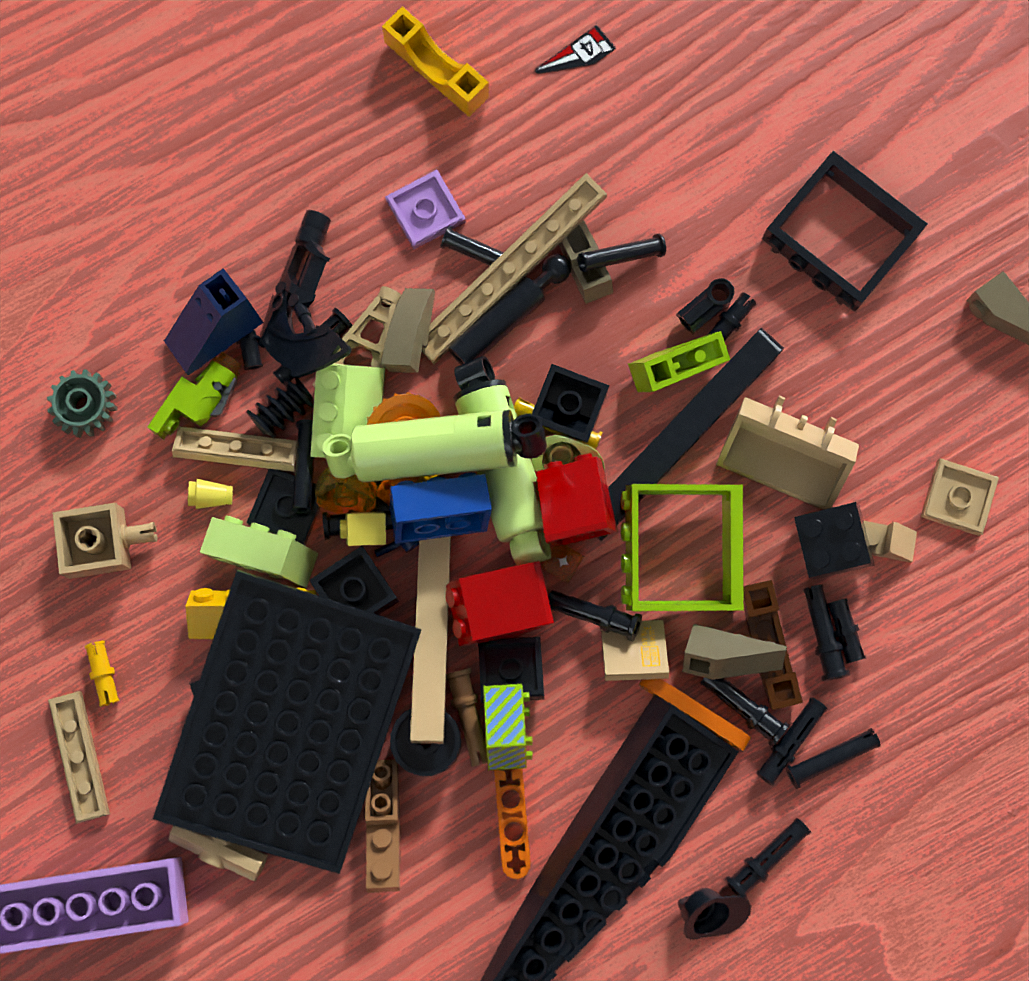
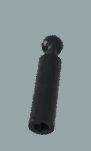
[448,254,571,365]

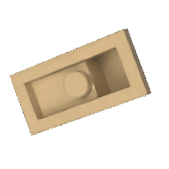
[864,521,917,562]

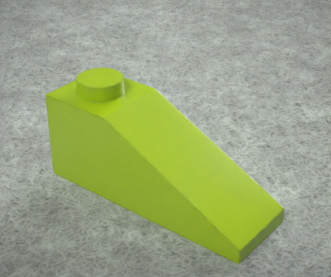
[628,331,730,392]

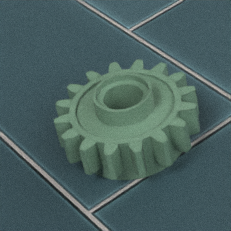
[47,369,117,438]

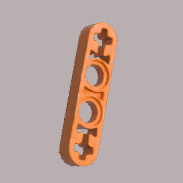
[638,679,751,752]
[494,768,531,879]

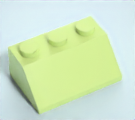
[310,364,385,458]

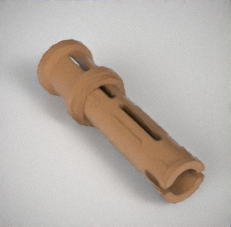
[446,668,488,767]

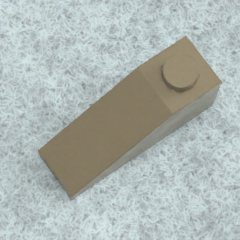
[966,271,1029,345]

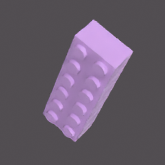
[0,856,189,954]

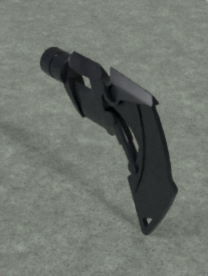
[258,210,352,378]

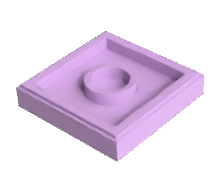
[385,170,466,249]

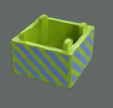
[484,684,533,770]

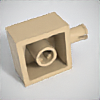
[53,503,158,579]

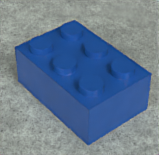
[389,472,492,544]

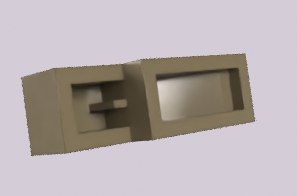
[559,220,613,304]
[381,288,435,373]

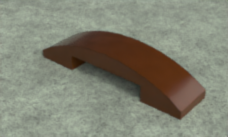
[743,580,803,710]

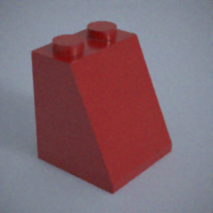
[536,453,618,547]
[446,561,554,647]

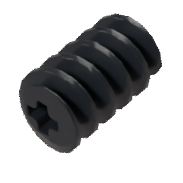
[246,377,314,438]

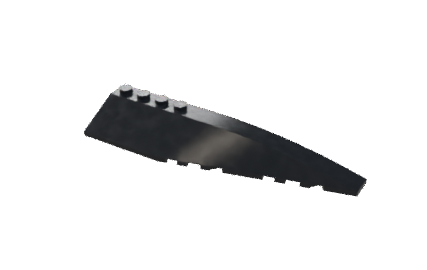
[481,695,739,981]

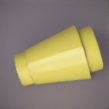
[188,479,233,509]

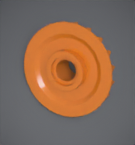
[367,392,441,425]

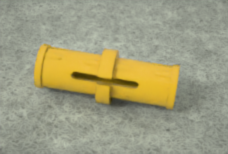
[84,641,120,707]

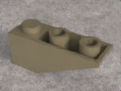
[682,624,787,680]

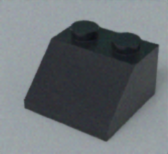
[532,364,610,443]

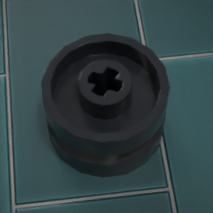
[390,708,461,776]

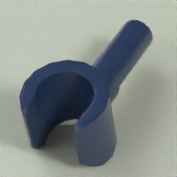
[375,541,419,557]

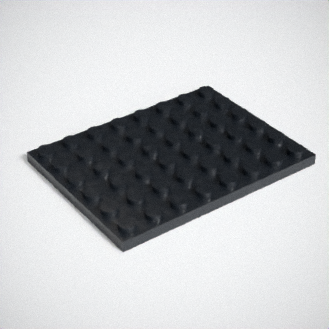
[152,570,421,874]

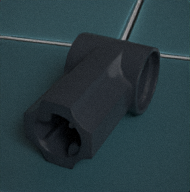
[676,278,735,334]

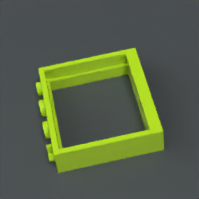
[621,484,744,611]

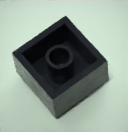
[794,502,875,580]
[309,546,399,615]

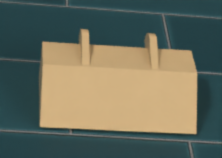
[716,395,859,510]

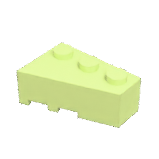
[200,515,318,588]

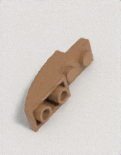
[365,759,401,893]

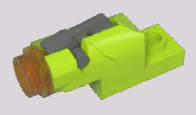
[147,352,242,440]

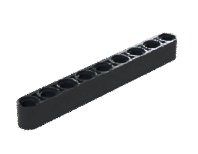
[597,328,784,542]

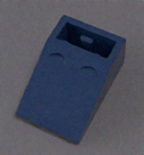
[164,268,264,375]

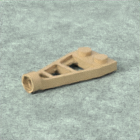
[313,286,401,388]

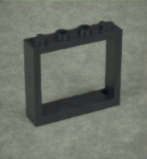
[762,150,928,312]

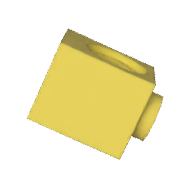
[340,512,386,546]

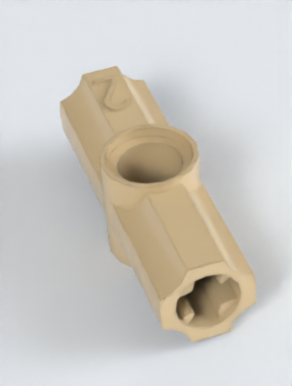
[168,826,268,881]

